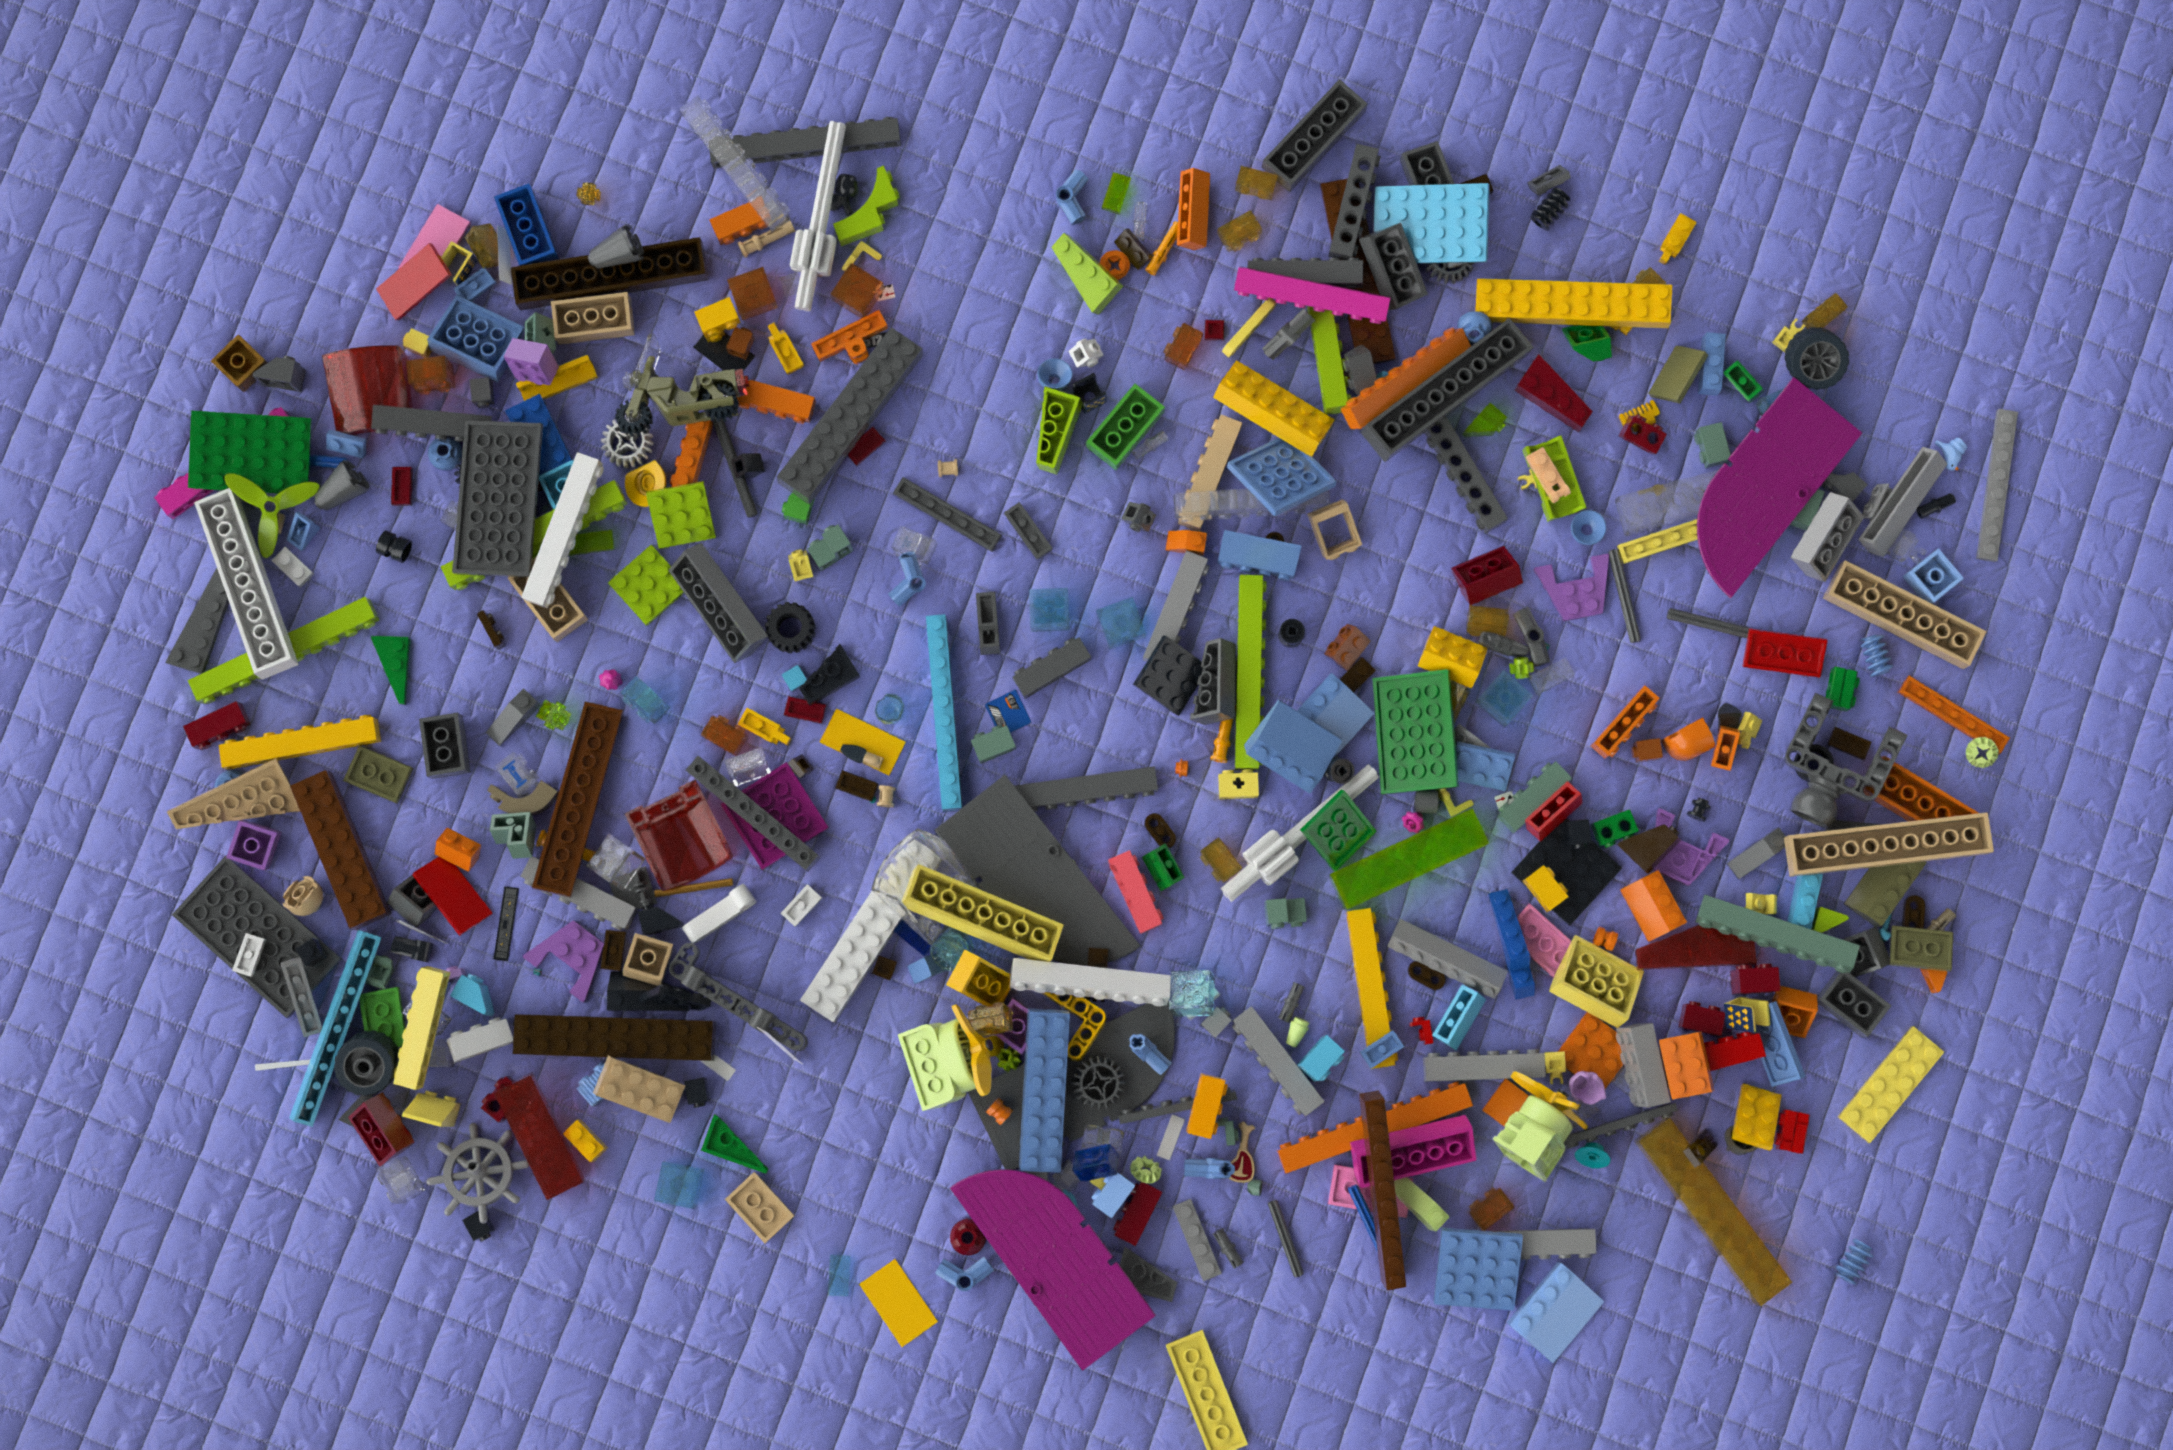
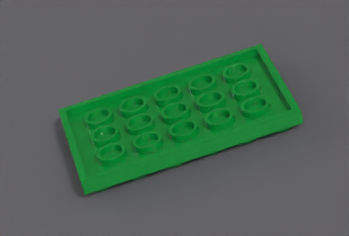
[188,410,312,494]
[1372,669,1459,795]

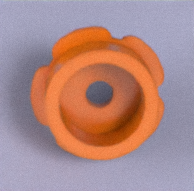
[1175,759,1189,778]

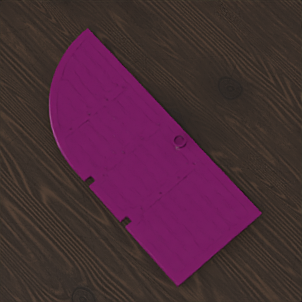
[1697,377,1862,598]
[950,1169,1156,1371]

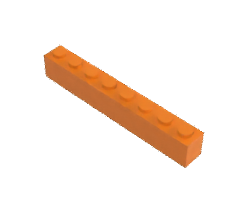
[1341,327,1471,429]

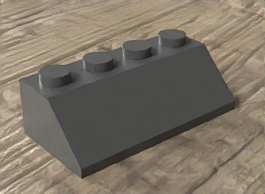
[1359,223,1428,310]

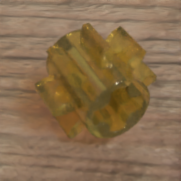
[576,182,601,205]

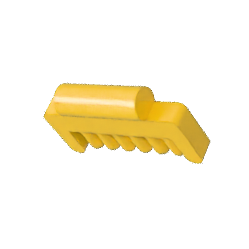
[1619,400,1660,432]

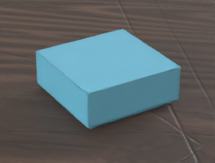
[781,665,807,692]

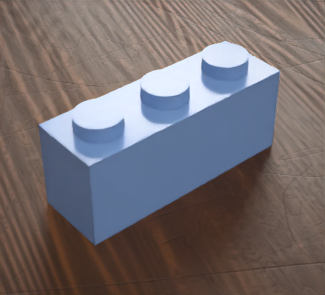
[1698,332,1726,396]

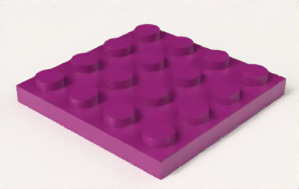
[720,762,829,870]

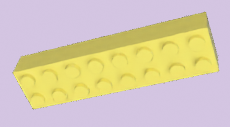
[900,864,1064,962]

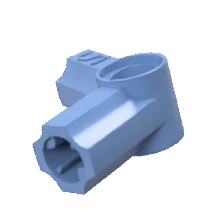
[1056,169,1089,225]
[888,551,926,607]
[1129,1034,1172,1075]
[1184,1158,1235,1179]
[935,1257,994,1291]

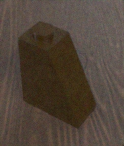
[1617,824,1681,874]

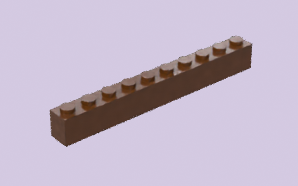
[1359,1090,1406,1291]

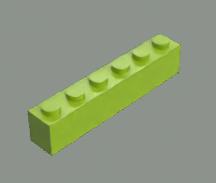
[1307,306,1351,415]

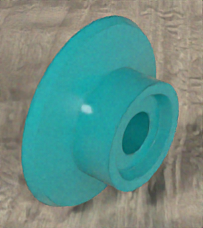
[1575,1142,1611,1169]

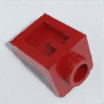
[1409,1017,1433,1045]

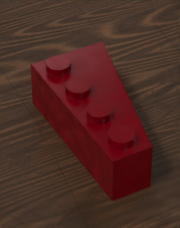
[1514,354,1593,433]

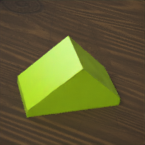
[1811,907,1849,933]

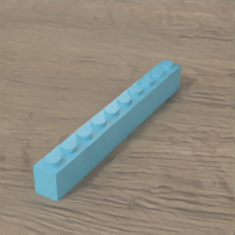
[926,614,962,812]
[289,929,382,1127]

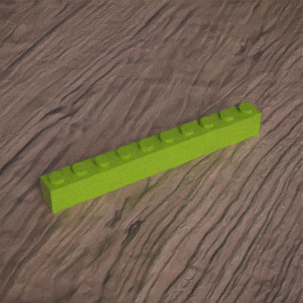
[440,480,628,591]
[1235,575,1267,771]
[187,596,379,704]

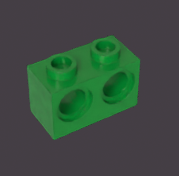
[1590,809,1639,848]

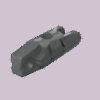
[1479,632,1529,657]

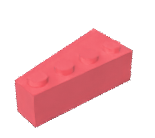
[1108,850,1164,934]

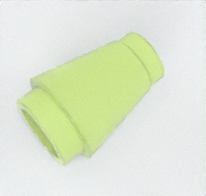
[1286,1017,1309,1048]

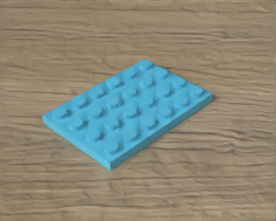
[1374,183,1489,264]

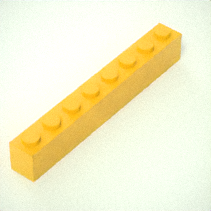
[218,715,381,770]
[1346,908,1398,1069]

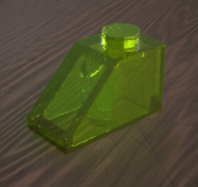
[1462,403,1507,437]

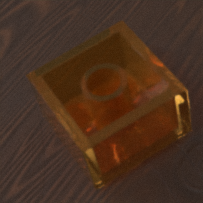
[830,263,885,318]
[727,267,778,321]
[406,356,456,394]

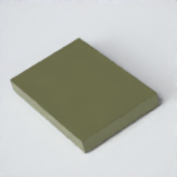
[1648,345,1708,404]
[343,745,414,804]
[1889,925,1953,972]

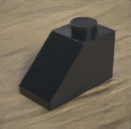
[638,905,684,936]

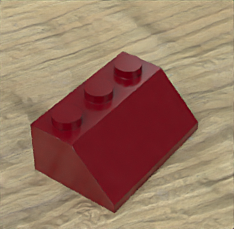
[1451,546,1523,605]
[348,1092,415,1167]

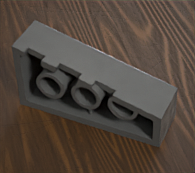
[1190,638,1236,725]

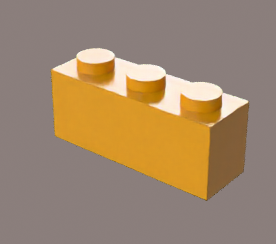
[1186,1073,1228,1139]

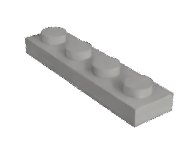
[280,957,322,1037]
[1172,1199,1222,1281]

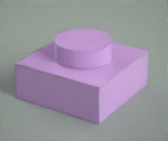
[446,966,466,982]

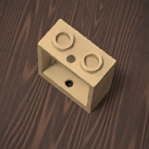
[1307,499,1362,560]

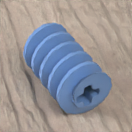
[1859,635,1894,677]
[1834,1239,1874,1285]

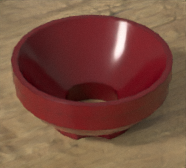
[950,1219,986,1256]

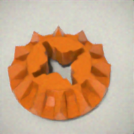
[1100,250,1130,280]

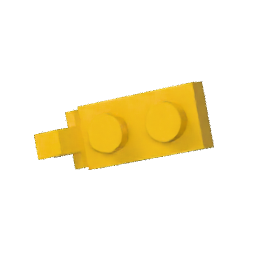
[1658,213,1697,265]
[768,322,804,375]
[737,708,792,746]

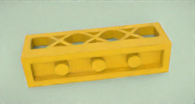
[516,355,598,401]

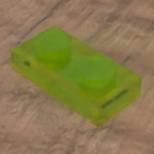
[1101,172,1131,215]

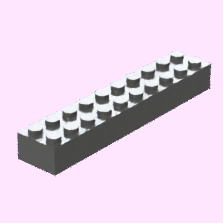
[1360,318,1534,462]
[777,327,923,505]

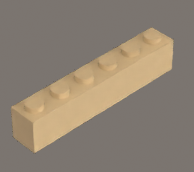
[1176,415,1242,532]

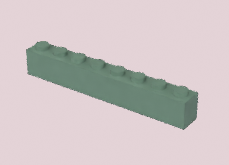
[1695,895,1860,973]

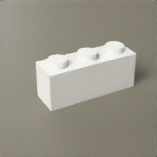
[447,1017,513,1063]

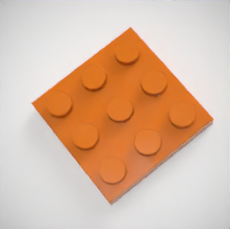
[1557,1012,1624,1089]

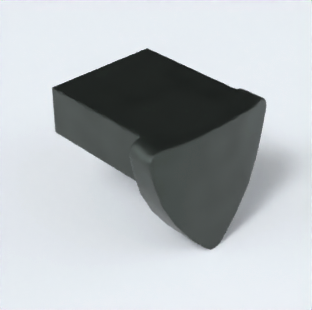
[1717,703,1742,732]

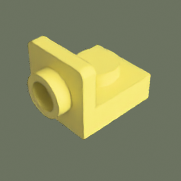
[788,549,813,581]
[1746,893,1777,915]

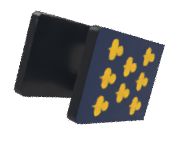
[1072,373,1107,414]

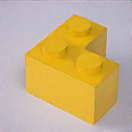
[694,297,741,343]

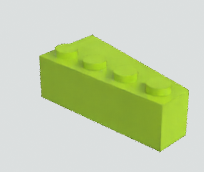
[1051,233,1123,315]
[1036,386,1083,475]

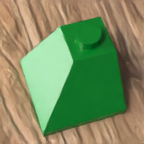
[1562,325,1612,362]

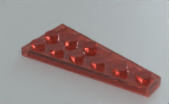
[1635,907,1757,970]

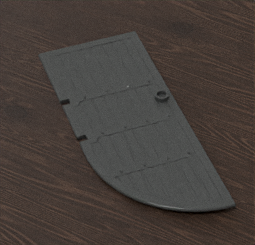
[934,775,1141,966]
[968,1001,1175,1170]

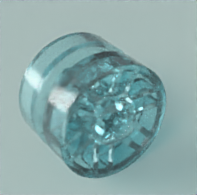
[930,928,974,972]

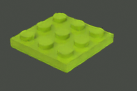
[646,481,716,549]
[608,545,684,626]

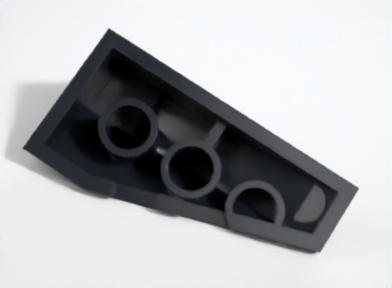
[607,971,690,1011]

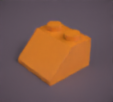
[1771,986,1818,1038]

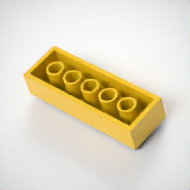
[1213,360,1335,456]

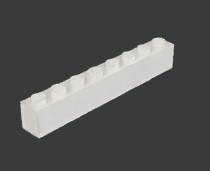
[521,452,604,608]
[1010,958,1171,1006]

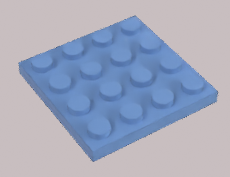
[1227,438,1336,516]
[1433,1228,1523,1311]

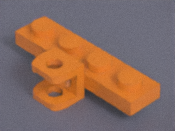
[811,310,888,364]

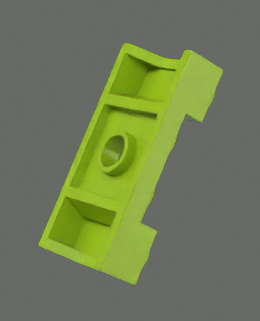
[1522,435,1587,522]

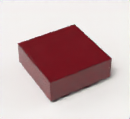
[1204,320,1224,341]

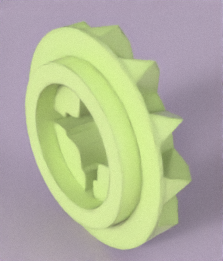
[1966,737,1999,768]
[1130,1156,1162,1183]

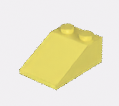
[402,1090,461,1127]

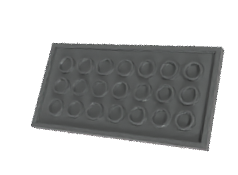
[452,420,543,577]
[172,855,342,1018]

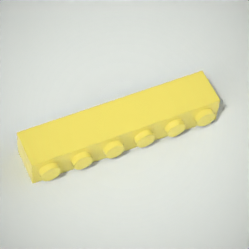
[393,966,450,1090]

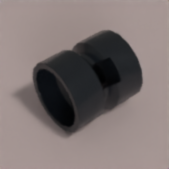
[376,530,412,563]
[1278,619,1305,648]
[1323,756,1354,784]

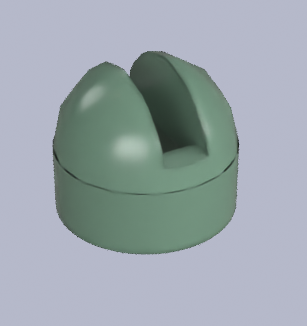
[1247,1180,1262,1196]

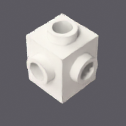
[1068,338,1104,368]

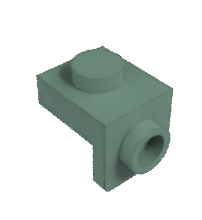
[366,955,394,989]
[1215,1117,1239,1146]

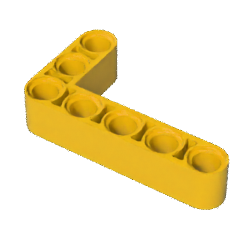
[1041,992,1107,1062]

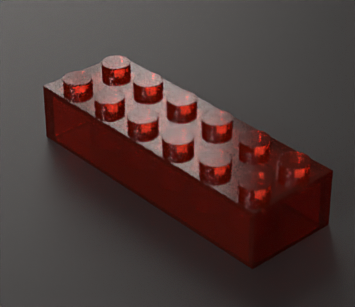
[494,1072,585,1200]

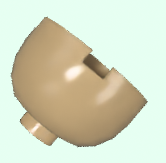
[282,876,324,916]

